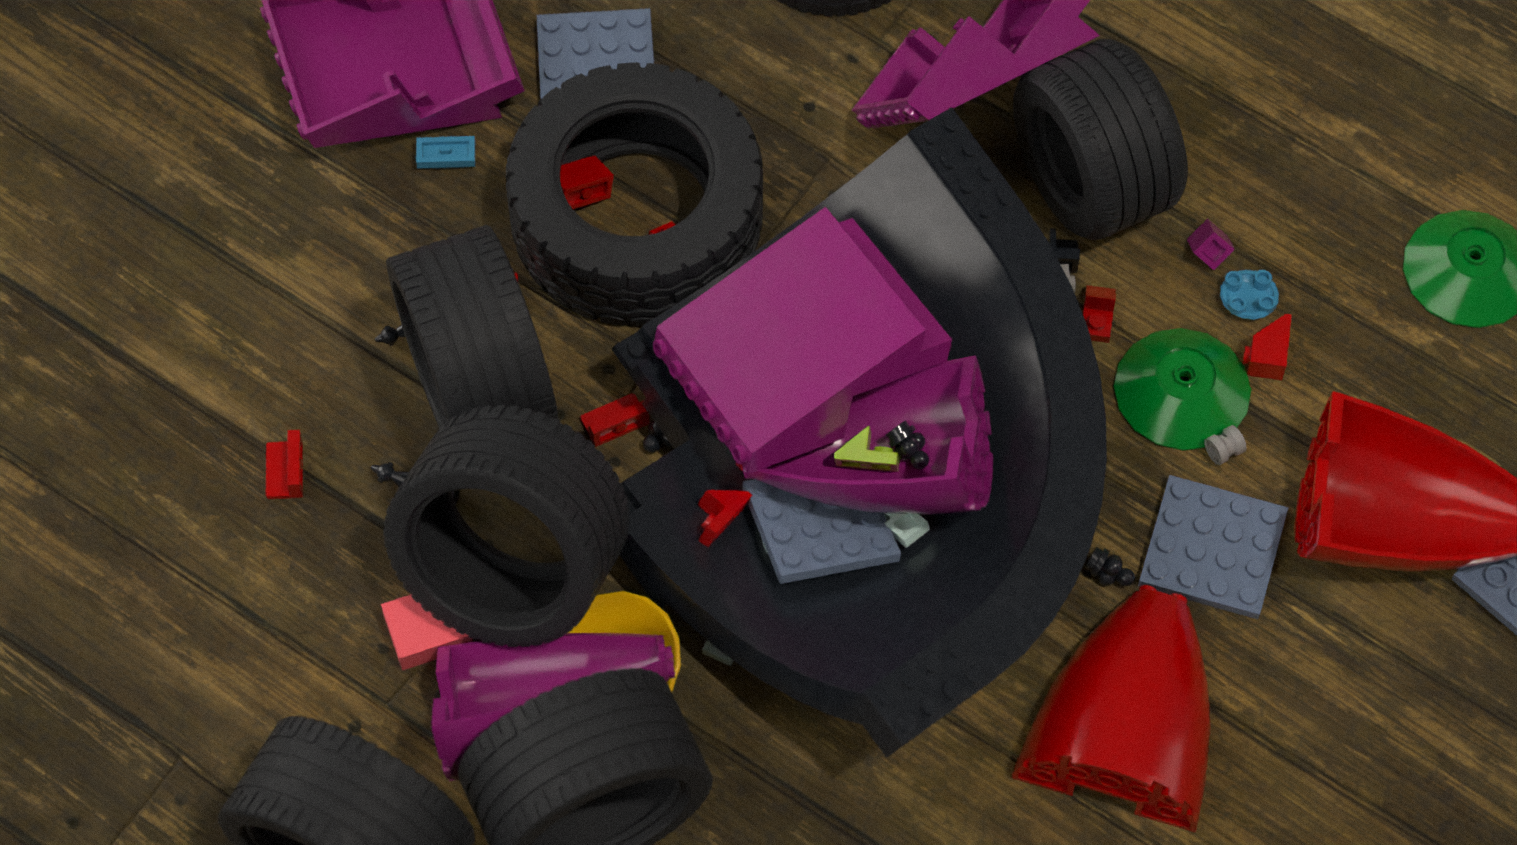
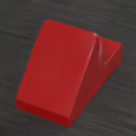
[1083,285,1116,343]
[698,490,753,547]

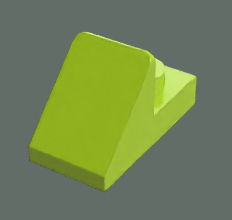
[834,426,899,472]

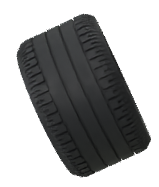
[1013,39,1188,240]

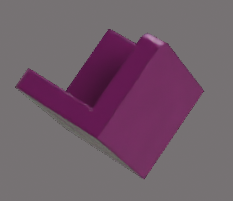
[1187,218,1235,270]

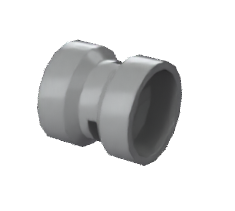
[1204,425,1247,465]

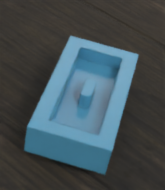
[416,136,475,169]

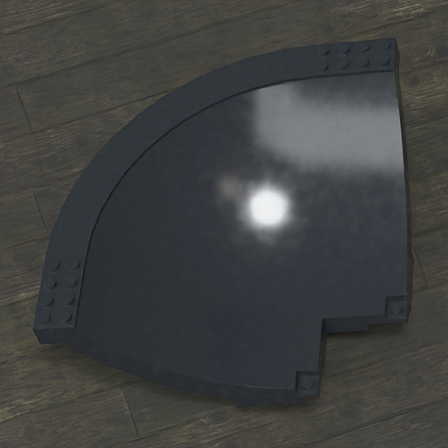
[612,107,1107,758]

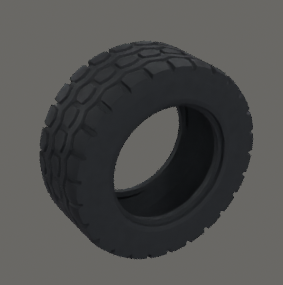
[506,63,763,326]

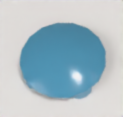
[1220,270,1279,320]

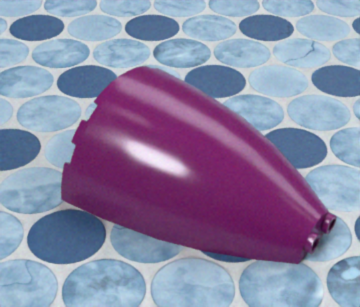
[743,356,993,514]
[431,633,675,781]

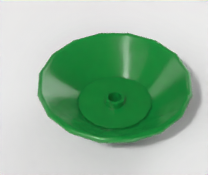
[1403,210,1517,328]
[1113,328,1251,451]

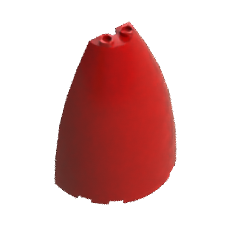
[1294,391,1517,572]
[1011,585,1211,833]

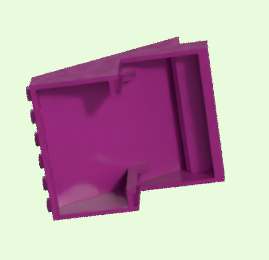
[260,0,525,148]
[851,0,1100,129]
[653,207,952,474]

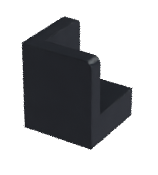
[1048,228,1080,274]

